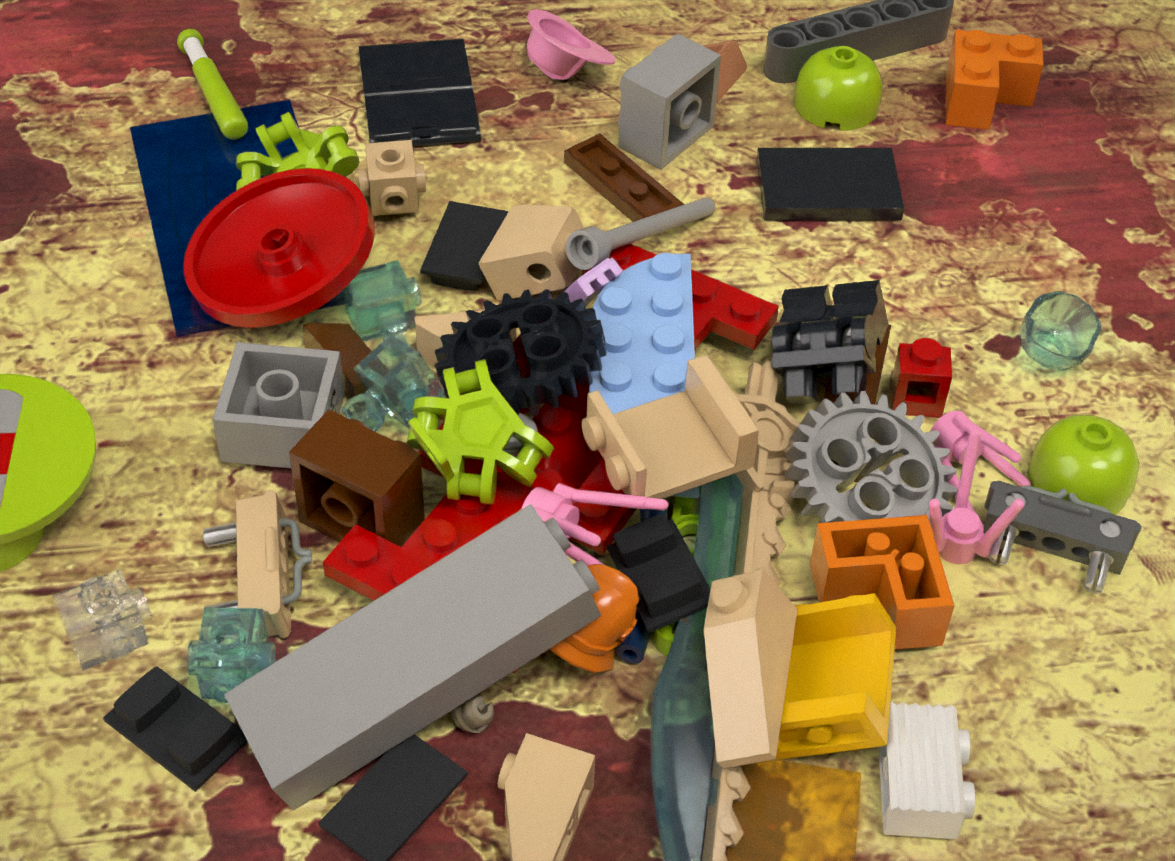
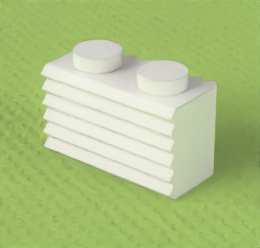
[878,701,975,839]

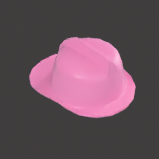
[526,9,616,80]

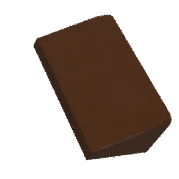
[303,323,400,410]

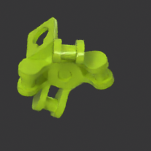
[236,112,360,191]
[406,359,554,505]

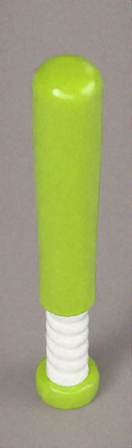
[177,29,248,140]

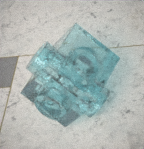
[187,607,276,703]

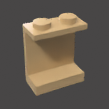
[582,355,759,509]

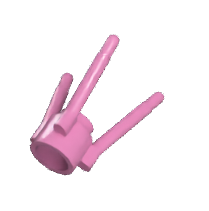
[931,411,1031,512]
[929,428,1025,564]
[522,483,668,566]

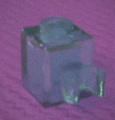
[343,260,422,354]
[341,334,445,432]

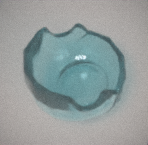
[1019,291,1101,371]

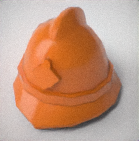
[550,564,639,673]

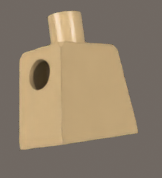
[478,205,584,301]

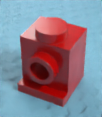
[890,338,952,418]

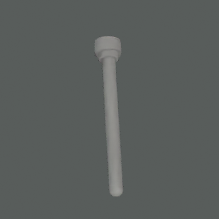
[566,198,715,270]

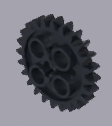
[435,289,607,416]

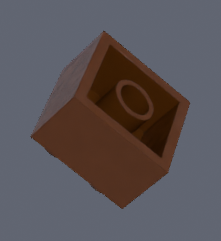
[289,409,425,547]

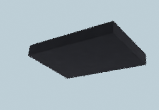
[756,148,904,220]

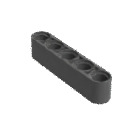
[763,0,954,84]

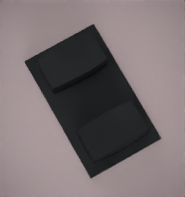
[420,201,508,291]
[607,514,711,633]
[103,666,248,792]
[318,734,468,861]

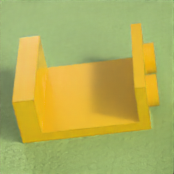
[775,593,896,760]

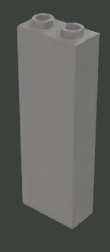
[224,504,601,810]

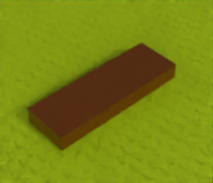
[564,133,684,222]

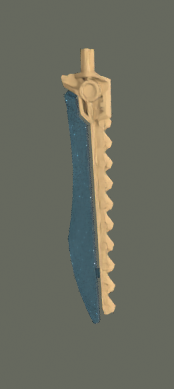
[651,360,800,861]

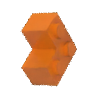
[946,30,1043,130]
[810,515,955,650]

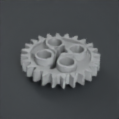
[785,391,957,528]

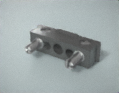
[983,480,1141,594]

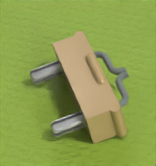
[203,490,312,640]

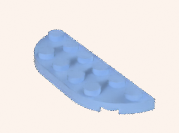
[589,253,700,498]

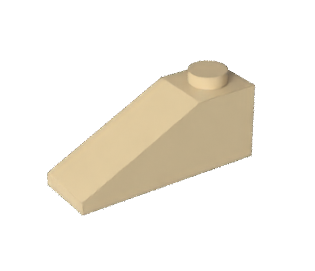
[704,569,797,768]
[498,733,596,861]

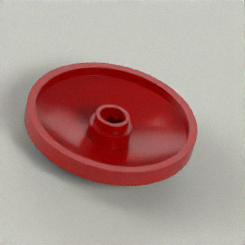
[184,168,375,328]

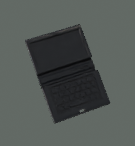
[358,38,481,147]

